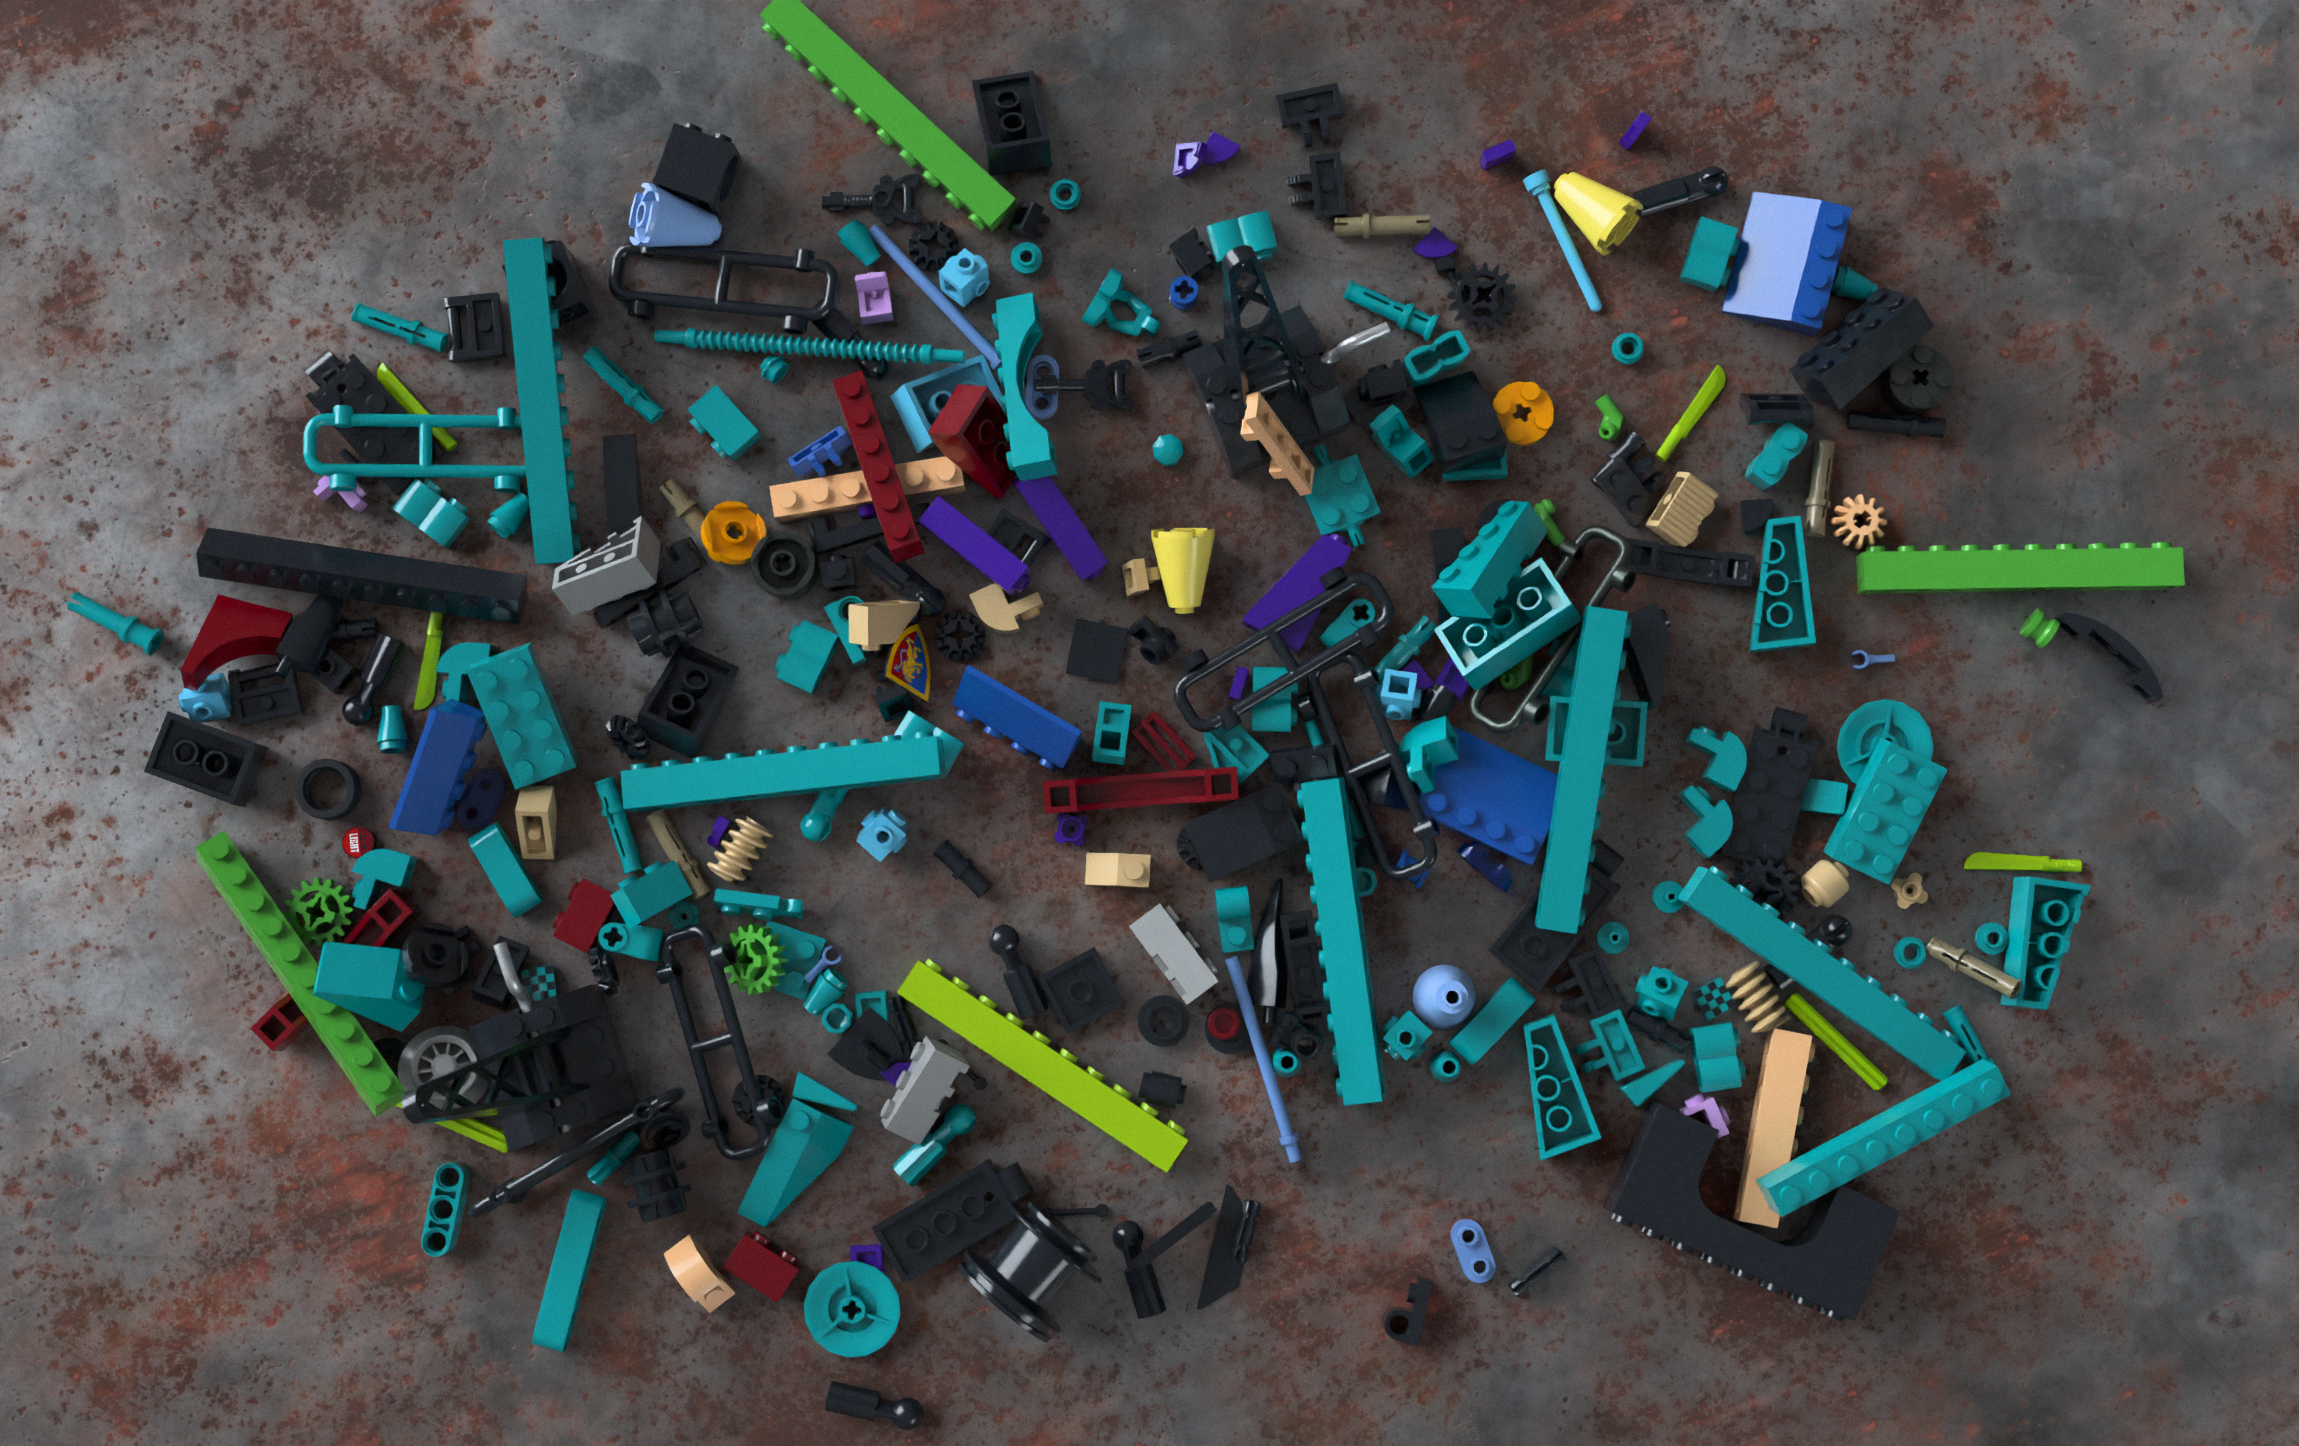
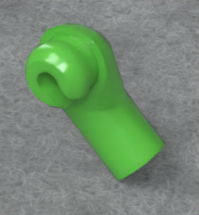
[1595,393,1624,441]
[1534,499,1566,547]
[1500,653,1534,690]

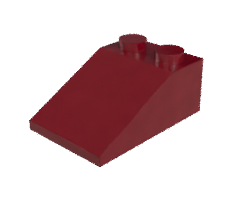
[928,384,1016,499]

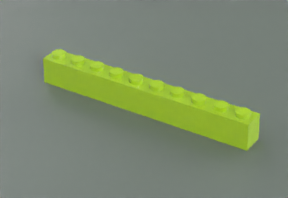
[897,958,1188,1173]

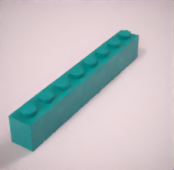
[1756,1059,2011,1217]

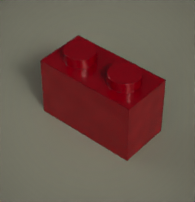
[553,878,617,954]
[723,1231,802,1303]

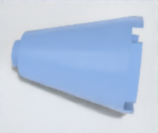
[629,183,722,247]
[1412,965,1477,1029]

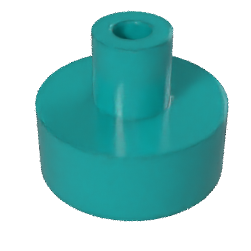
[1651,881,1684,913]
[1595,922,1629,954]

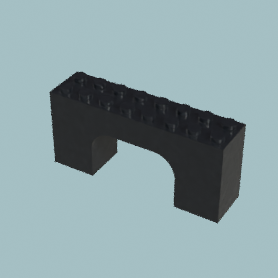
[1603,1101,1901,1323]

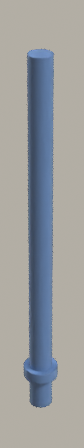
[868,224,1002,371]
[1225,956,1302,1163]

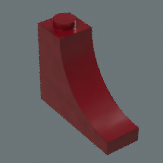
[180,594,294,691]

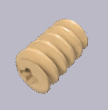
[707,815,774,887]
[1725,961,1791,1033]

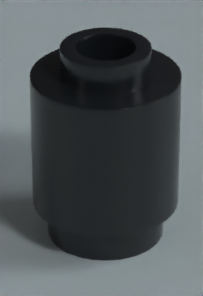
[1413,683,1457,725]
[1138,1071,1187,1109]

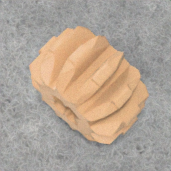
[1831,494,1887,549]

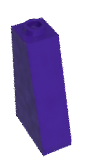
[1011,476,1108,581]
[918,496,1032,596]
[1242,533,1352,653]

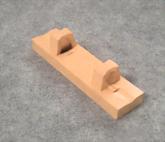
[1241,392,1315,496]

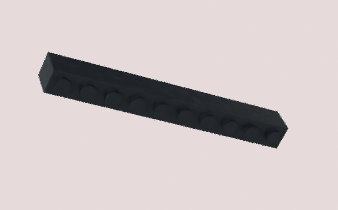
[196,527,527,625]

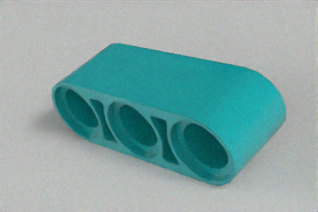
[468,822,544,918]
[1448,976,1536,1066]
[421,1161,471,1257]

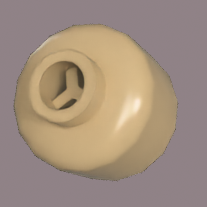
[1800,860,1849,908]

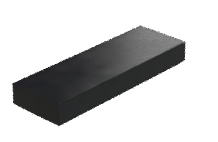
[1130,1201,1217,1274]

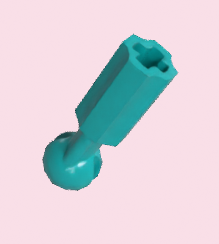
[800,789,849,842]
[892,1103,976,1187]

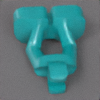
[1081,267,1160,337]

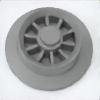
[398,1026,488,1109]

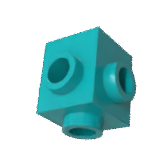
[1635,966,1689,1021]
[1380,1010,1433,1061]

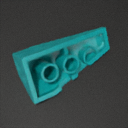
[737,1098,855,1228]

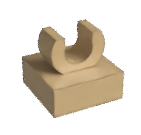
[1122,558,1160,596]

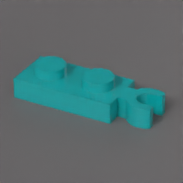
[714,889,804,920]

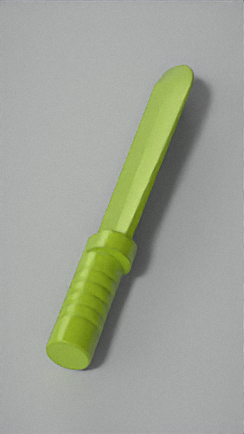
[377,362,458,452]
[1655,365,1726,462]
[414,611,444,710]
[1964,852,2082,872]

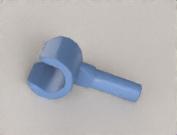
[1850,650,1895,670]
[804,946,842,983]

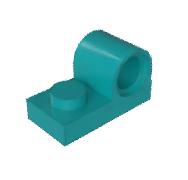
[824,596,868,667]
[1214,885,1254,953]

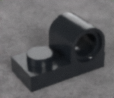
[472,935,530,1011]
[1382,1276,1432,1346]

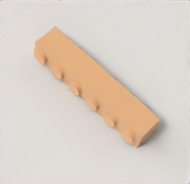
[769,456,966,523]
[1733,1028,1815,1229]

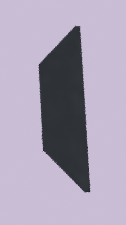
[1197,1185,1248,1310]

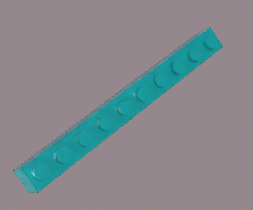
[503,237,582,564]
[1535,605,1632,934]
[621,732,946,813]
[1297,777,1387,1105]
[1677,866,1967,1081]

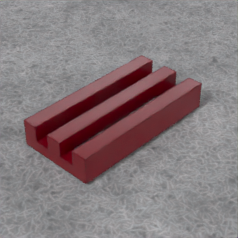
[1130,710,1197,771]

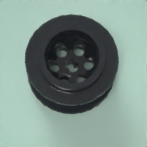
[957,1200,1102,1343]

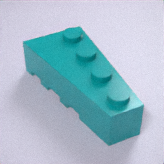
[1431,501,1548,619]
[1749,516,1816,653]
[2000,876,2091,1010]
[1524,1013,1601,1161]

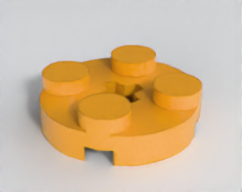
[1492,381,1554,446]
[701,501,766,565]

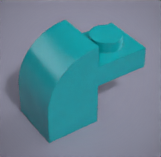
[1369,404,1435,480]
[436,642,497,704]
[1092,701,1131,765]
[1399,716,1459,793]
[1683,726,1747,793]
[1677,785,1733,859]
[352,849,418,910]

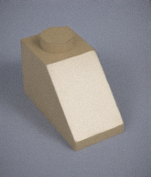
[849,600,920,651]
[515,785,557,859]
[1085,853,1151,888]

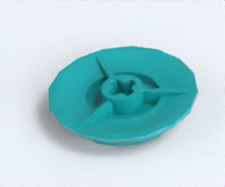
[1837,699,1934,785]
[804,1261,901,1358]

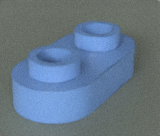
[1026,355,1060,420]
[1450,1219,1496,1283]

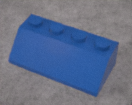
[389,699,487,836]

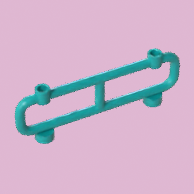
[303,405,527,493]

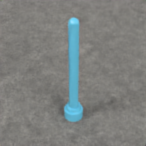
[1523,169,1602,312]

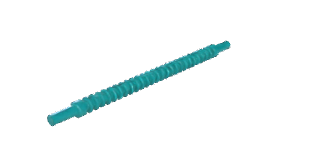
[654,328,966,365]

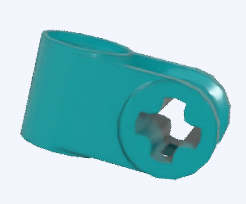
[1318,598,1375,651]
[599,923,664,962]

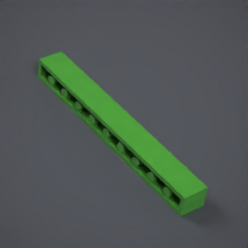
[759,0,1017,234]
[1856,542,2185,594]
[195,831,404,1117]

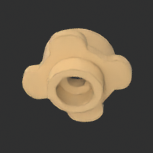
[1891,873,1928,909]

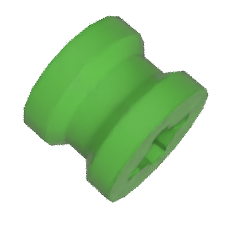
[2020,608,2060,648]

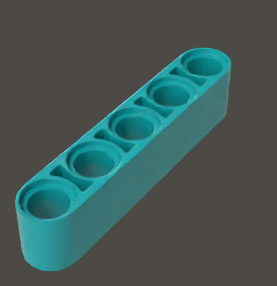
[532,1189,606,1353]

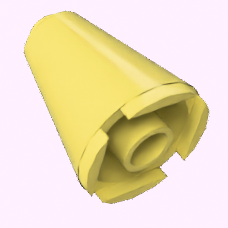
[1553,172,1643,255]
[1151,528,1215,614]

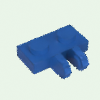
[787,426,852,478]

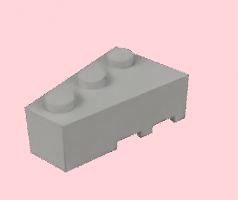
[552,516,661,616]
[1129,903,1219,1005]
[880,1035,970,1145]

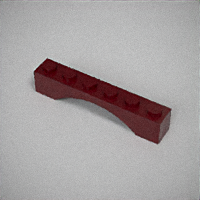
[832,370,925,563]
[1043,766,1241,814]
[250,889,422,1051]

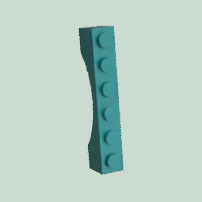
[992,292,1058,481]

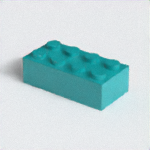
[1434,558,1583,691]
[466,642,579,790]
[1823,737,1948,885]

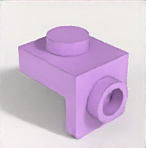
[855,271,894,325]
[313,476,369,513]
[1679,1093,1730,1138]

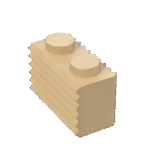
[1645,472,1718,547]

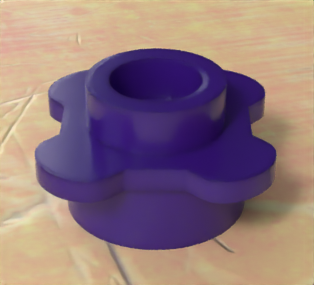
[1054,812,1089,846]

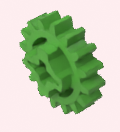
[283,877,356,947]
[724,924,788,995]

